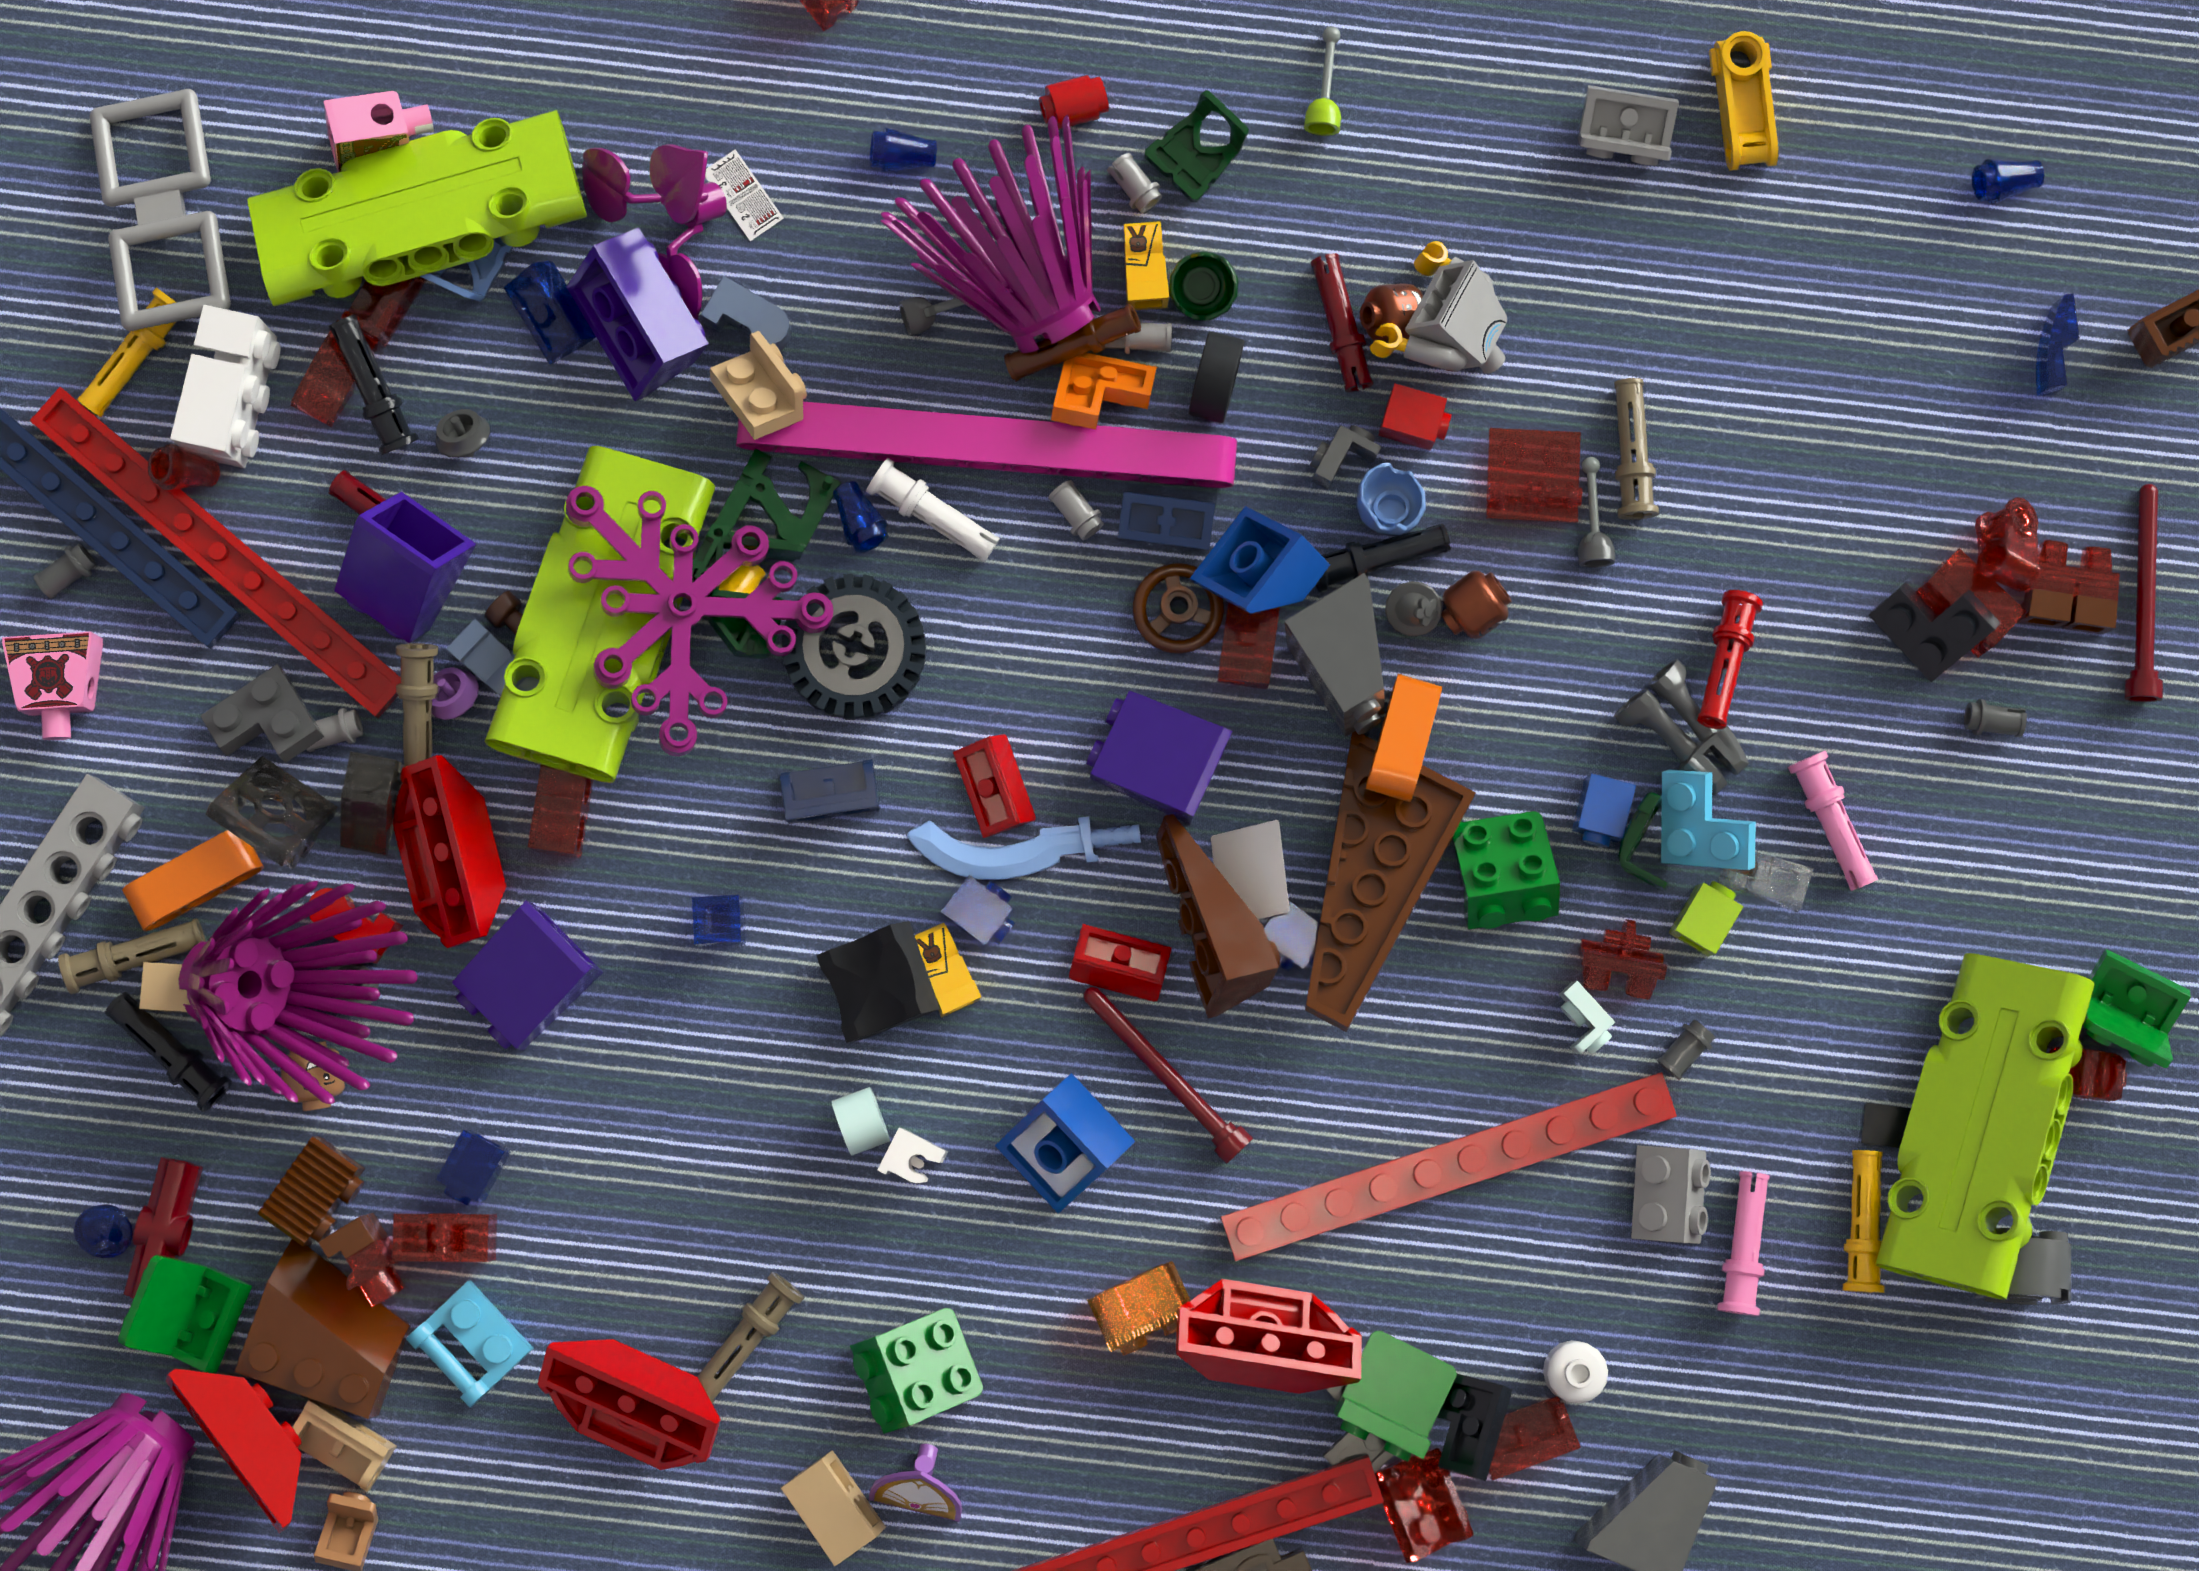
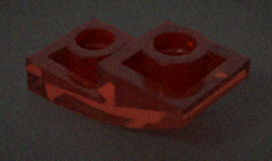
[290,319,378,427]

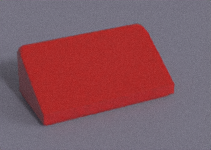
[953,734,1036,838]
[1069,924,1172,1002]

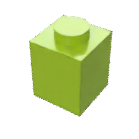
[1668,881,1744,957]

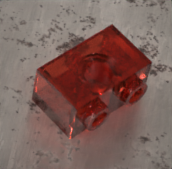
[392,1213,497,1262]

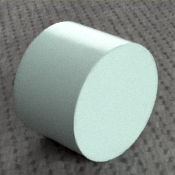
[831,1087,890,1156]

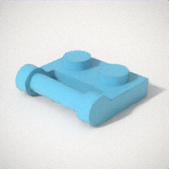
[406,1280,534,1408]

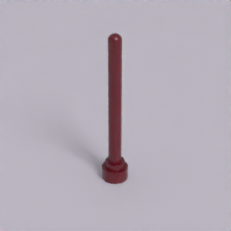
[2125,483,2163,702]
[1083,987,1253,1164]

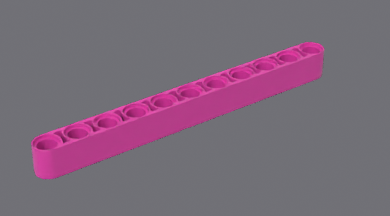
[736,402,1237,488]

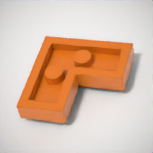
[1051,353,1157,429]

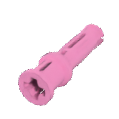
[1788,750,1878,891]
[1717,1171,1770,1316]

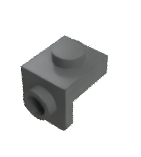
[1310,425,1381,490]

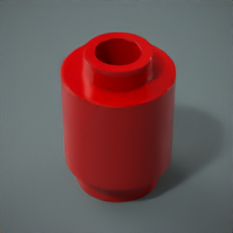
[1039,75,1109,130]

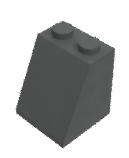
[1285,573,1385,737]
[1573,1450,1718,1571]

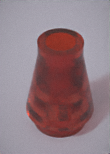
[148,444,220,490]

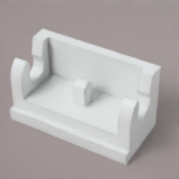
[877,1128,948,1183]

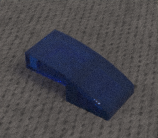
[2036,294,2080,396]

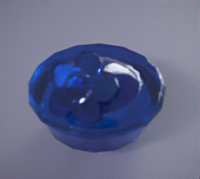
[74,1204,133,1258]

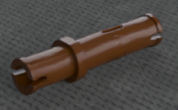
[1004,303,1141,382]

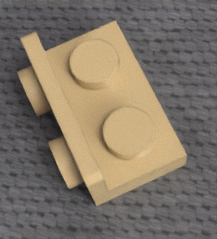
[710,331,807,440]

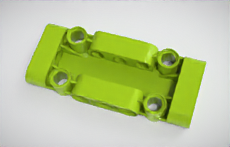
[247,110,587,307]
[484,446,715,783]
[1875,953,2095,1300]

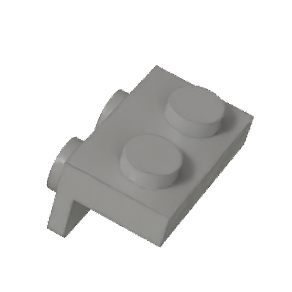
[1578,85,1679,166]
[1631,1145,1711,1244]

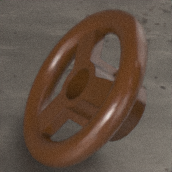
[1132,563,1224,654]

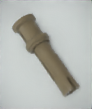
[1614,378,1659,520]
[396,643,439,767]
[58,918,206,995]
[697,1272,804,1403]

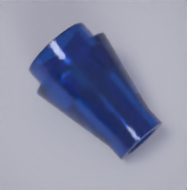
[870,127,937,173]
[1972,159,2045,204]
[832,481,888,553]

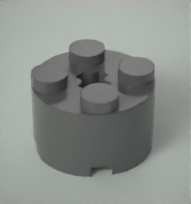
[1974,1228,2071,1305]

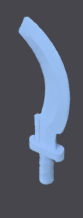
[907,816,1141,880]

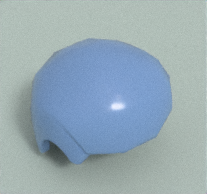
[1356,462,1426,536]

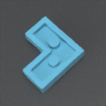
[1661,769,1756,870]

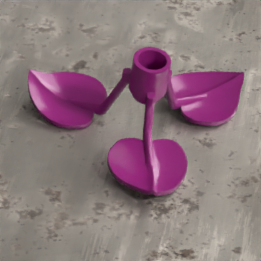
[582,144,727,320]

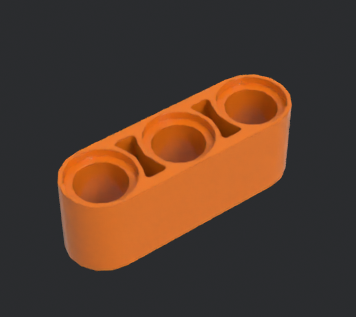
[1365,674,1442,802]
[122,826,264,932]

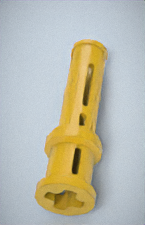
[77,287,177,417]
[1842,1150,1885,1293]

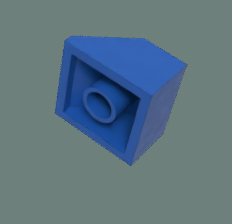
[1190,506,1330,614]
[995,1073,1135,1214]

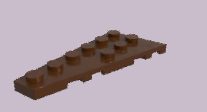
[1305,731,1476,1032]

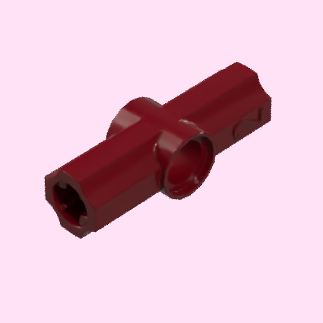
[123,1157,203,1299]

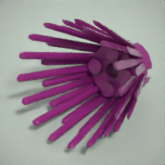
[880,115,1101,353]
[178,881,418,1104]
[0,1393,197,1571]

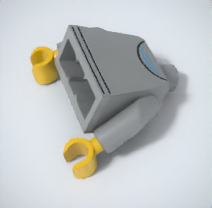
[1370,241,1507,374]

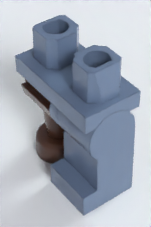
[446,590,539,696]

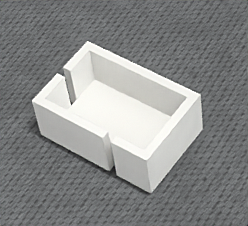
[170,304,281,468]

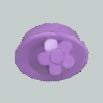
[432,667,479,720]

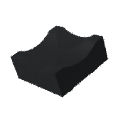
[816,921,940,1043]

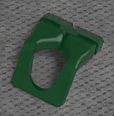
[1144,90,1249,203]
[1618,792,1668,893]

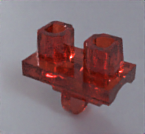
[1578,919,1667,1000]

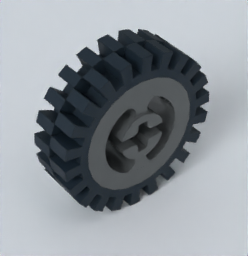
[781,574,926,720]

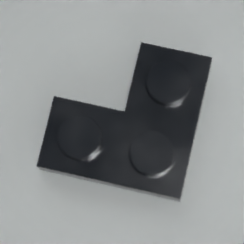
[1869,582,2001,682]
[1437,1374,1513,1481]

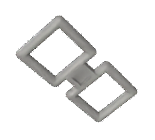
[89,89,231,331]

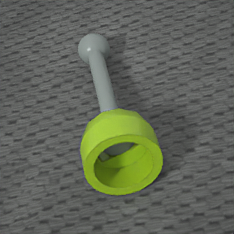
[1304,26,1341,136]

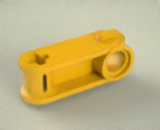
[1709,31,1778,171]

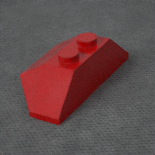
[393,755,507,948]
[1176,1279,1362,1394]
[537,1339,721,1470]
[165,1369,302,1534]

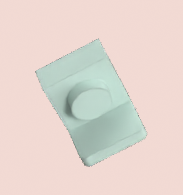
[1558,981,1615,1055]

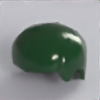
[1169,251,1239,321]

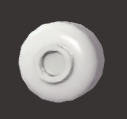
[1543,1340,1608,1404]

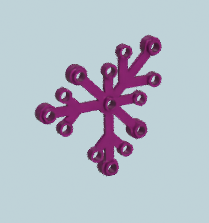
[566,486,833,757]

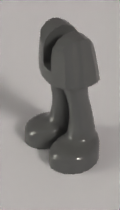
[1614,659,1749,796]

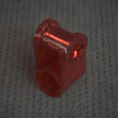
[1975,497,2040,592]

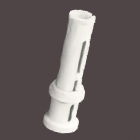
[866,458,1000,562]

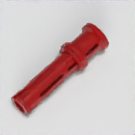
[1697,590,1763,729]

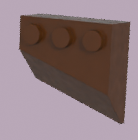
[234,1239,411,1419]

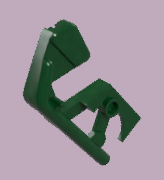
[692,448,841,659]

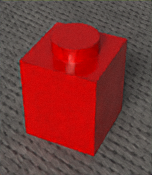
[1378,383,1452,451]

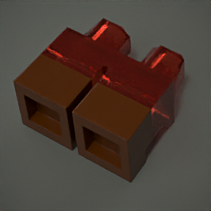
[2017,540,2120,635]
[318,1212,406,1307]

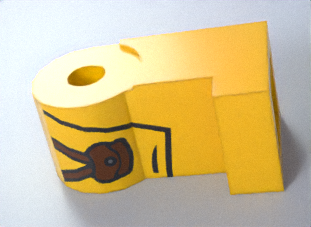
[1124,221,1169,310]
[915,922,981,1018]

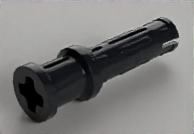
[328,314,419,455]
[1316,523,1451,593]
[105,992,232,1112]

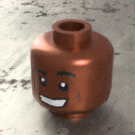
[1360,284,1423,343]
[1441,570,1512,639]

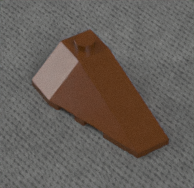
[1156,814,1280,1018]

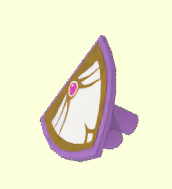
[869,1444,962,1522]

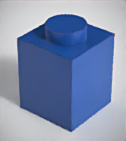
[1572,773,1636,847]

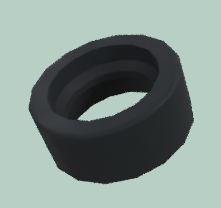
[1188,331,1245,423]

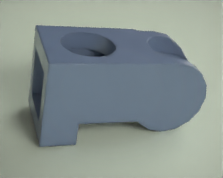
[700,276,792,350]

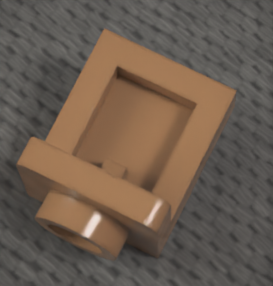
[314,1492,378,1571]

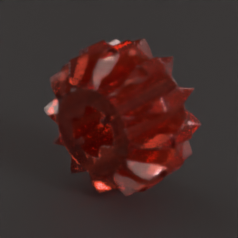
[2050,1046,2127,1102]

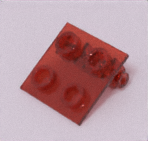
[1486,428,1582,523]

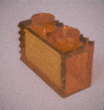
[1087,1260,1191,1356]

